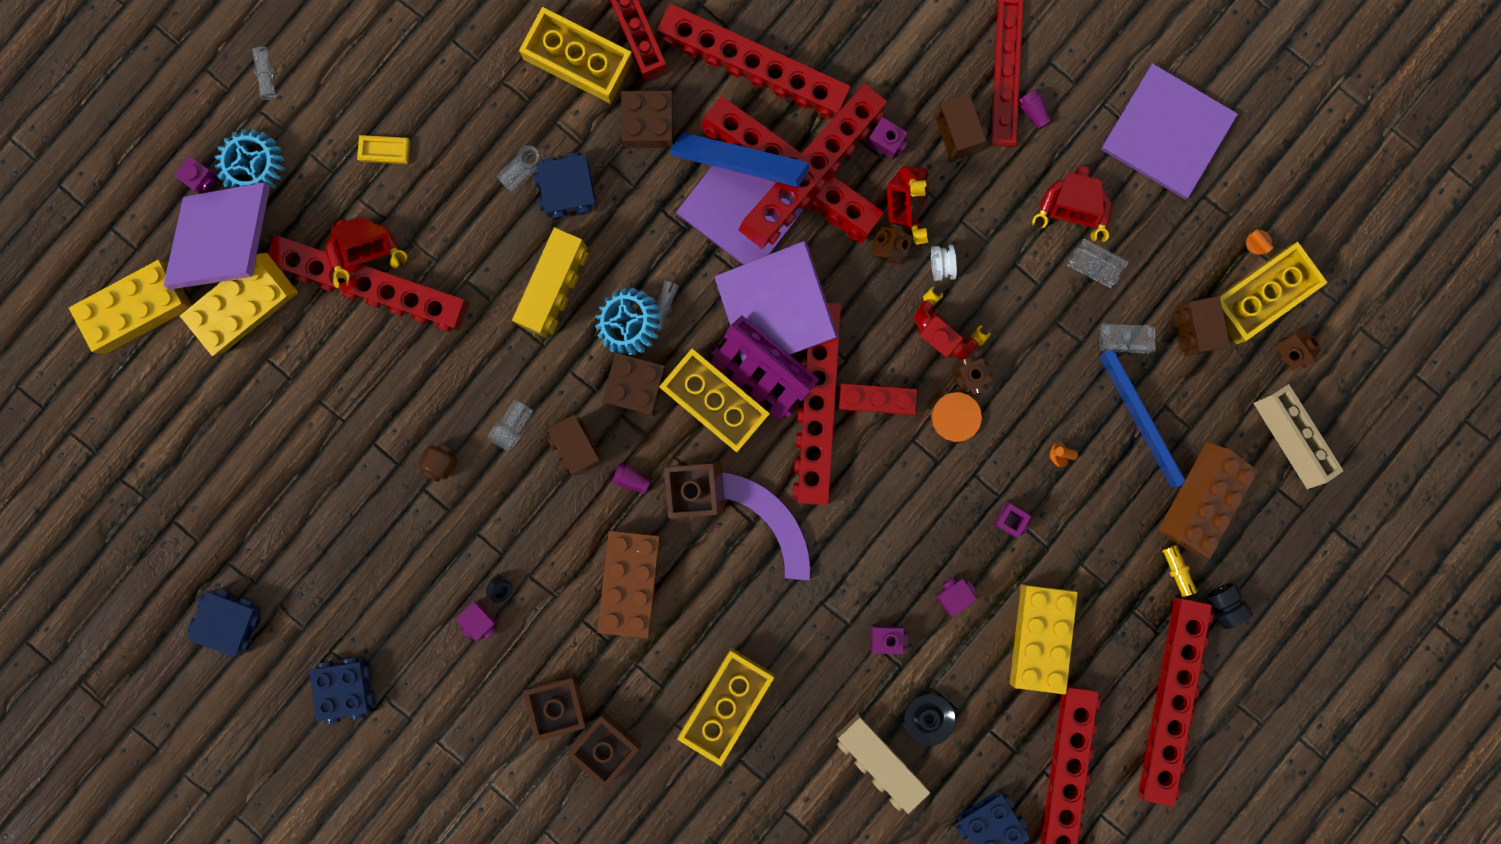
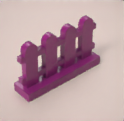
[712,315,819,419]

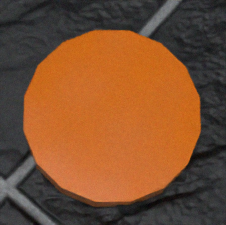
[931,392,982,442]

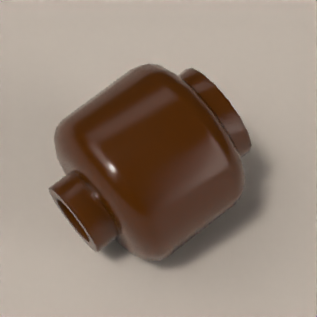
[419,443,457,482]

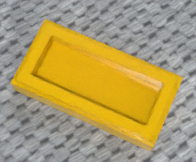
[357,135,410,164]

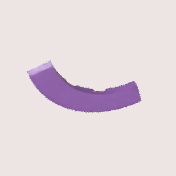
[722,473,810,580]

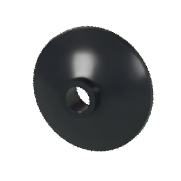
[904,694,955,746]

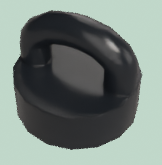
[486,574,512,603]

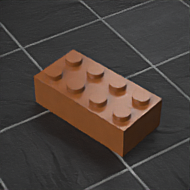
[1158,442,1258,560]
[597,530,661,638]

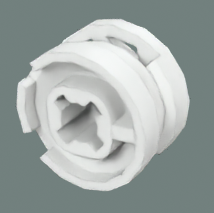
[931,244,957,281]

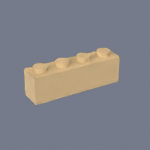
[1253,384,1343,489]
[836,714,930,814]

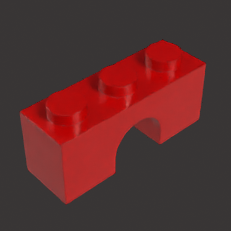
[837,384,917,416]

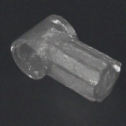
[496,145,544,193]
[487,399,534,453]

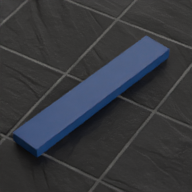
[670,132,810,187]
[1099,350,1185,487]

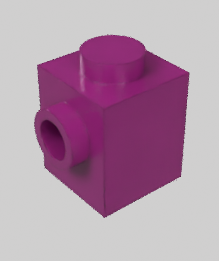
[867,117,908,159]
[174,156,219,194]
[992,503,1031,538]
[935,577,977,617]
[455,600,499,641]
[870,625,908,654]

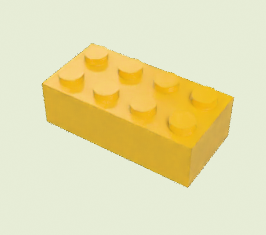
[519,7,634,104]
[512,227,589,338]
[1218,242,1328,344]
[180,252,298,356]
[69,260,192,355]
[659,349,770,453]
[1010,584,1077,694]
[677,648,774,766]

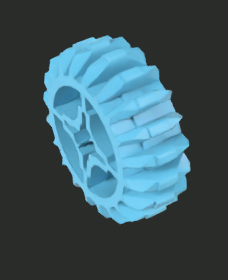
[215,129,285,188]
[595,288,662,356]

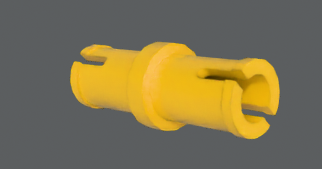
[1162,544,1198,597]

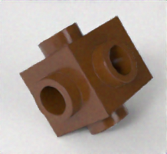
[871,224,913,265]
[1275,326,1321,370]
[954,356,993,395]

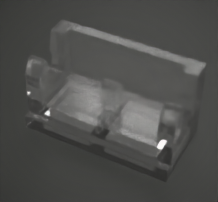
[1067,239,1129,288]
[1099,323,1156,353]

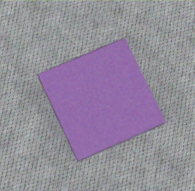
[1101,63,1238,200]
[676,142,807,265]
[163,183,270,289]
[714,241,838,362]

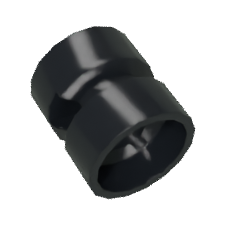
[1205,582,1253,629]

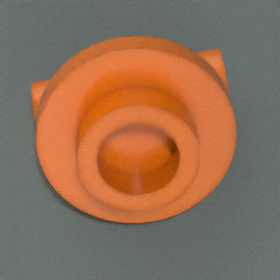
[1246,228,1274,255]
[1050,442,1078,467]

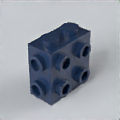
[533,153,597,220]
[187,588,262,658]
[309,656,376,724]
[955,790,1030,844]

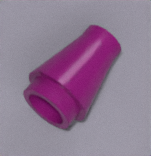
[1019,89,1051,128]
[611,463,651,494]

